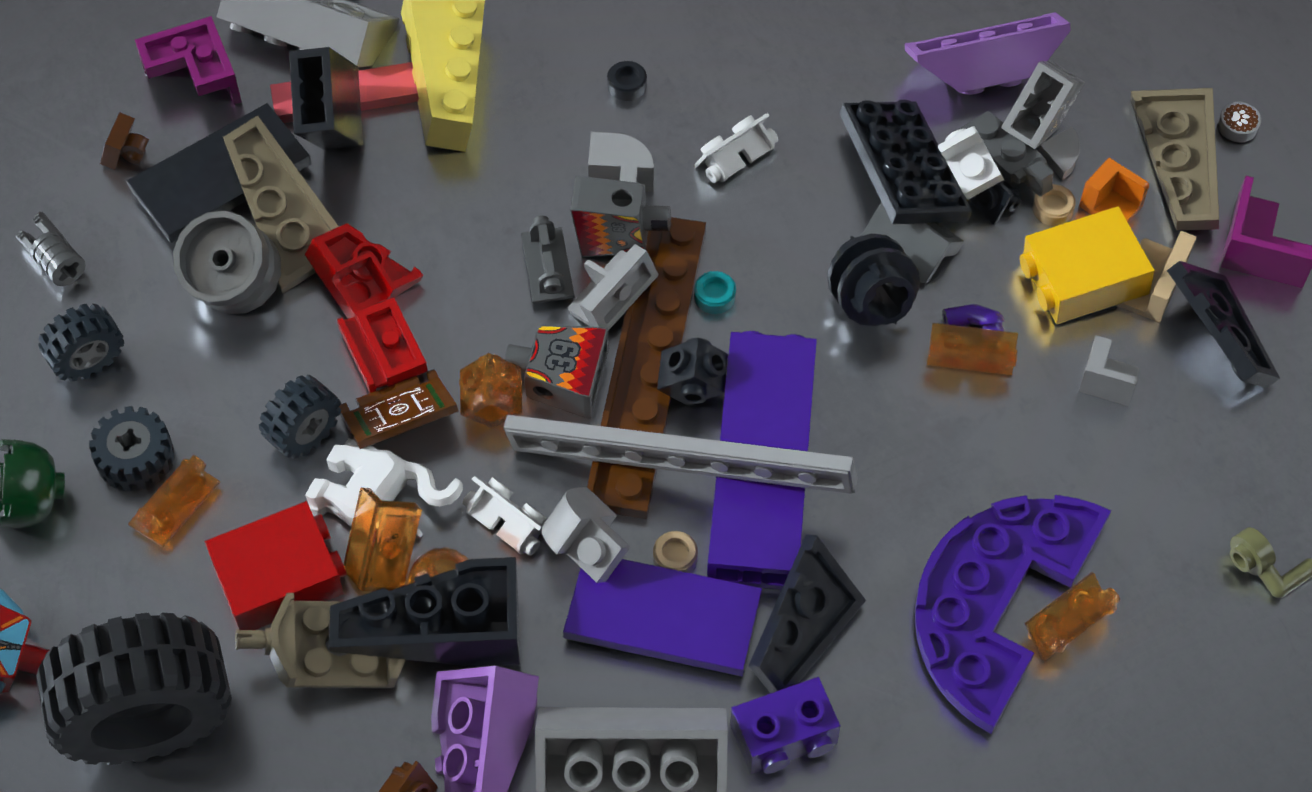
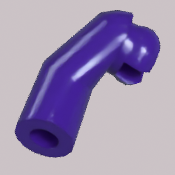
[942,304,1005,339]

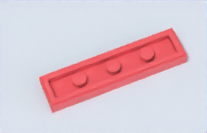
[270,62,419,123]

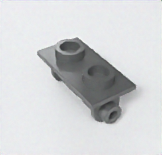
[521,216,575,304]

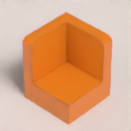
[1079,157,1149,223]

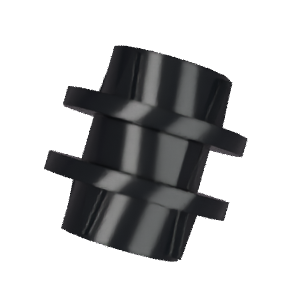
[827,233,920,326]

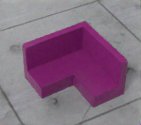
[135,16,242,105]
[1220,175,1312,288]

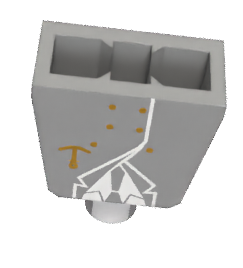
[1001,61,1085,149]

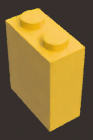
[1020,206,1155,325]

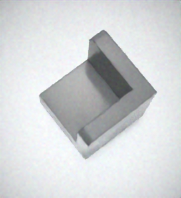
[1078,335,1139,406]

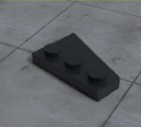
[1167,261,1280,388]
[748,535,866,693]

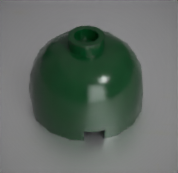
[0,439,65,528]

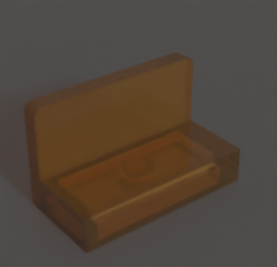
[343,487,422,592]

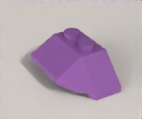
[905,12,1071,95]

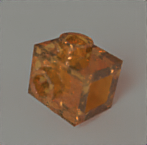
[459,353,522,429]

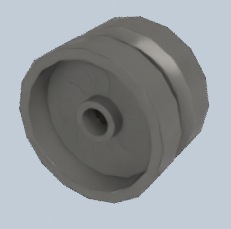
[173,211,281,314]

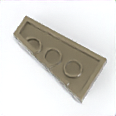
[223,116,339,294]

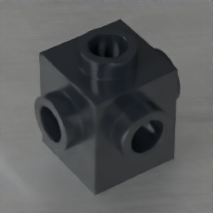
[657,338,728,406]

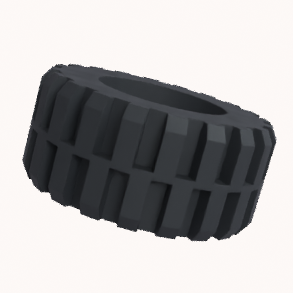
[37,612,232,765]

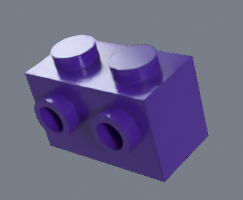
[730,677,841,774]

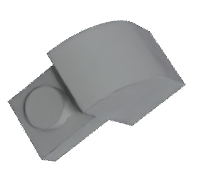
[588,132,654,192]
[541,487,630,583]

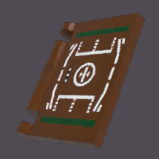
[339,369,459,449]

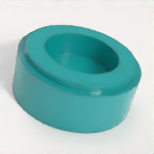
[694,271,736,314]

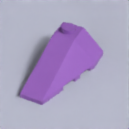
[431,666,539,792]

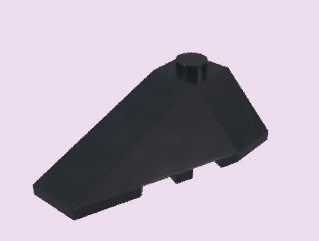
[329,557,520,667]

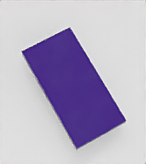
[563,559,762,677]

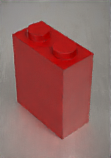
[204,501,347,630]

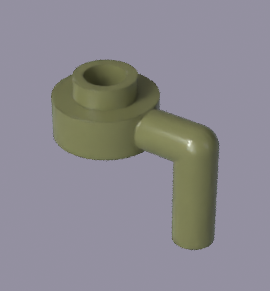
[1230,527,1312,598]

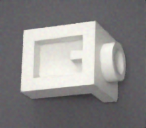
[938,126,1004,200]

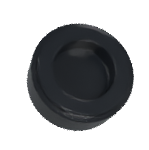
[607,61,647,101]

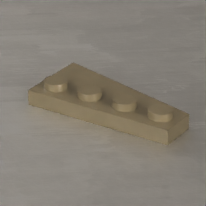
[1131,88,1219,230]

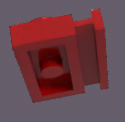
[337,297,428,393]

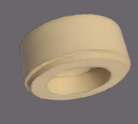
[1032,184,1076,226]
[653,531,698,573]

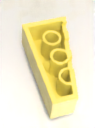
[401,0,485,152]

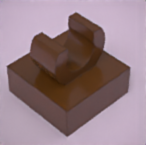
[100,112,149,170]

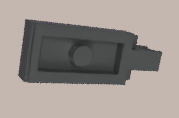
[957,111,1054,197]

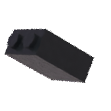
[289,47,363,150]

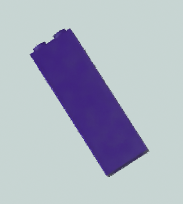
[707,331,817,590]

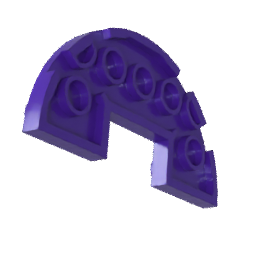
[915,495,1112,734]

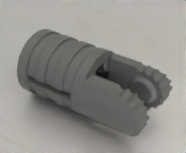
[15,211,86,286]

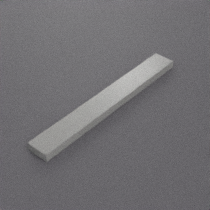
[503,415,858,494]

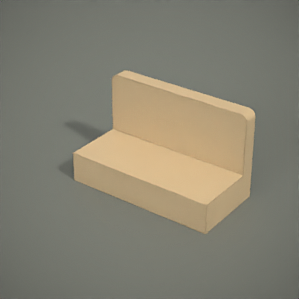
[1116,231,1197,323]

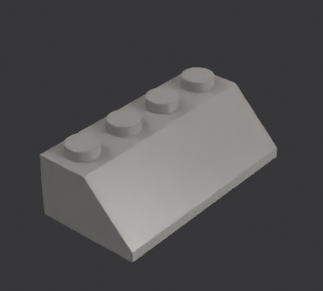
[217,0,400,68]
[535,707,728,792]

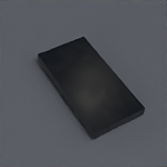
[840,100,972,224]
[127,103,312,243]

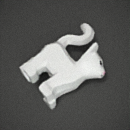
[305,438,463,551]

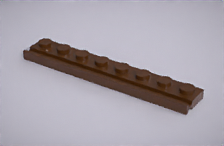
[587,217,706,520]

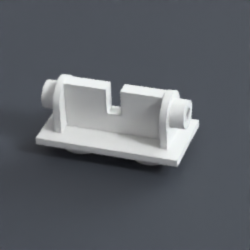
[694,112,778,183]
[462,476,547,556]

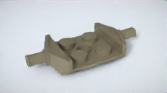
[235,593,406,688]

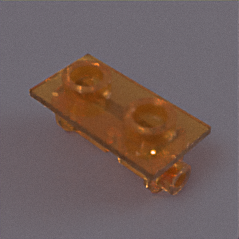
[927,322,1018,375]
[128,455,220,548]
[1024,572,1120,661]

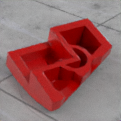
[305,223,423,319]

